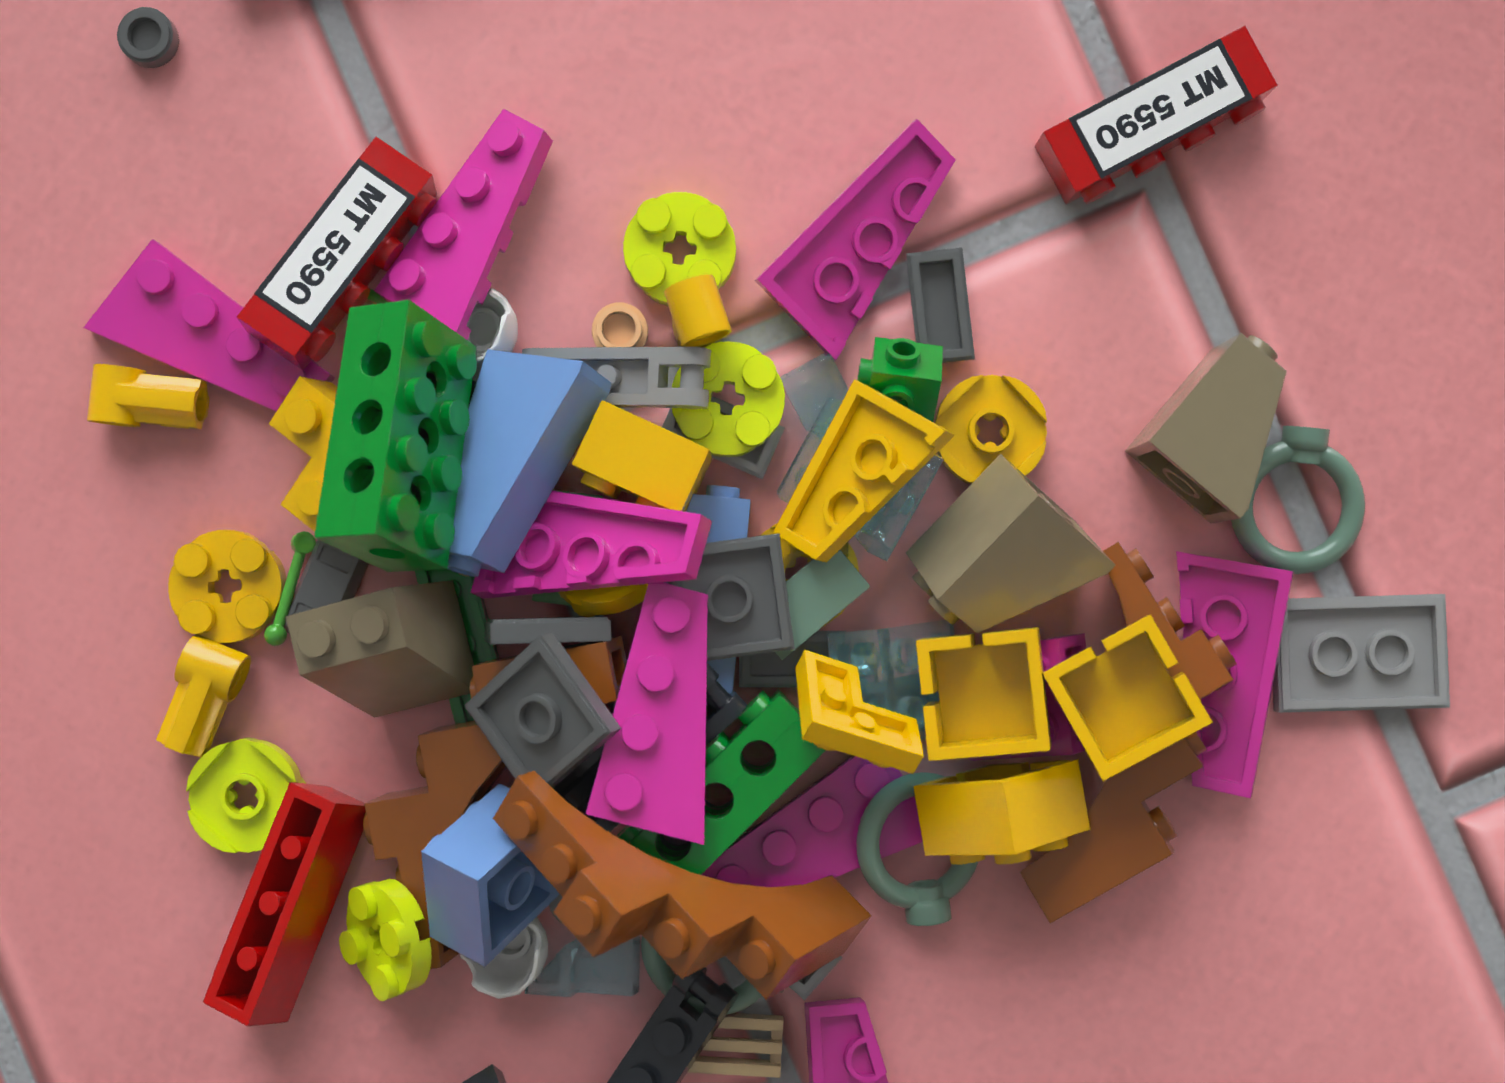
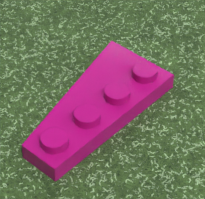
[374,108,553,340]
[83,239,335,411]
[586,582,708,845]

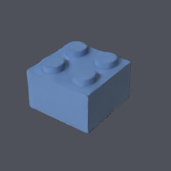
[421,783,559,967]

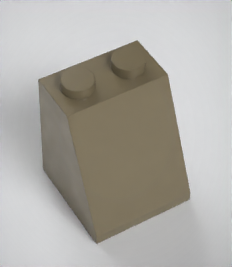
[1125,333,1287,523]
[906,454,1116,633]
[285,580,474,718]

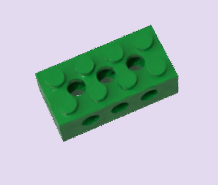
[314,300,477,572]
[617,689,826,875]

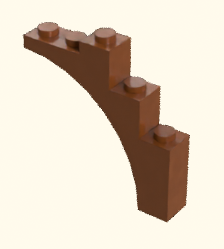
[1020,542,1237,924]
[363,636,627,969]
[493,771,872,1000]

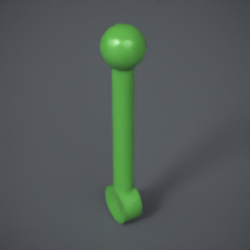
[264,531,316,646]

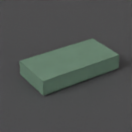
[775,550,871,660]

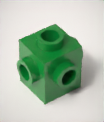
[857,337,943,422]

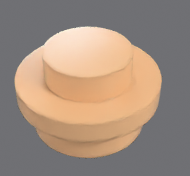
[592,302,648,347]

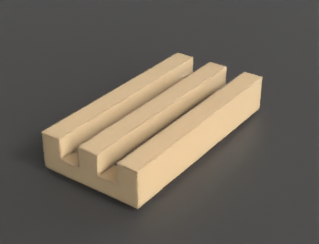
[688,1013,784,1078]

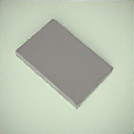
[1273,594,1450,713]

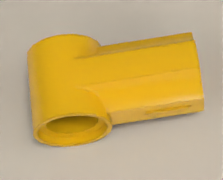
[664,274,732,348]
[87,364,210,430]
[156,634,251,758]

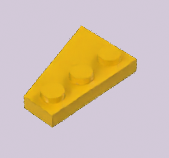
[773,379,955,563]

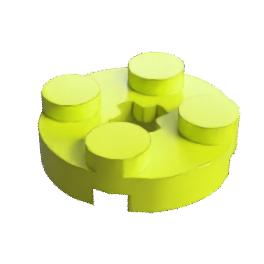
[623,192,736,306]
[672,341,785,457]
[186,737,306,853]
[339,879,432,1001]

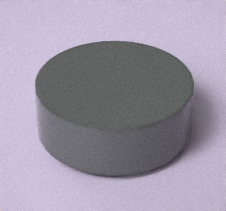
[117,7,179,68]

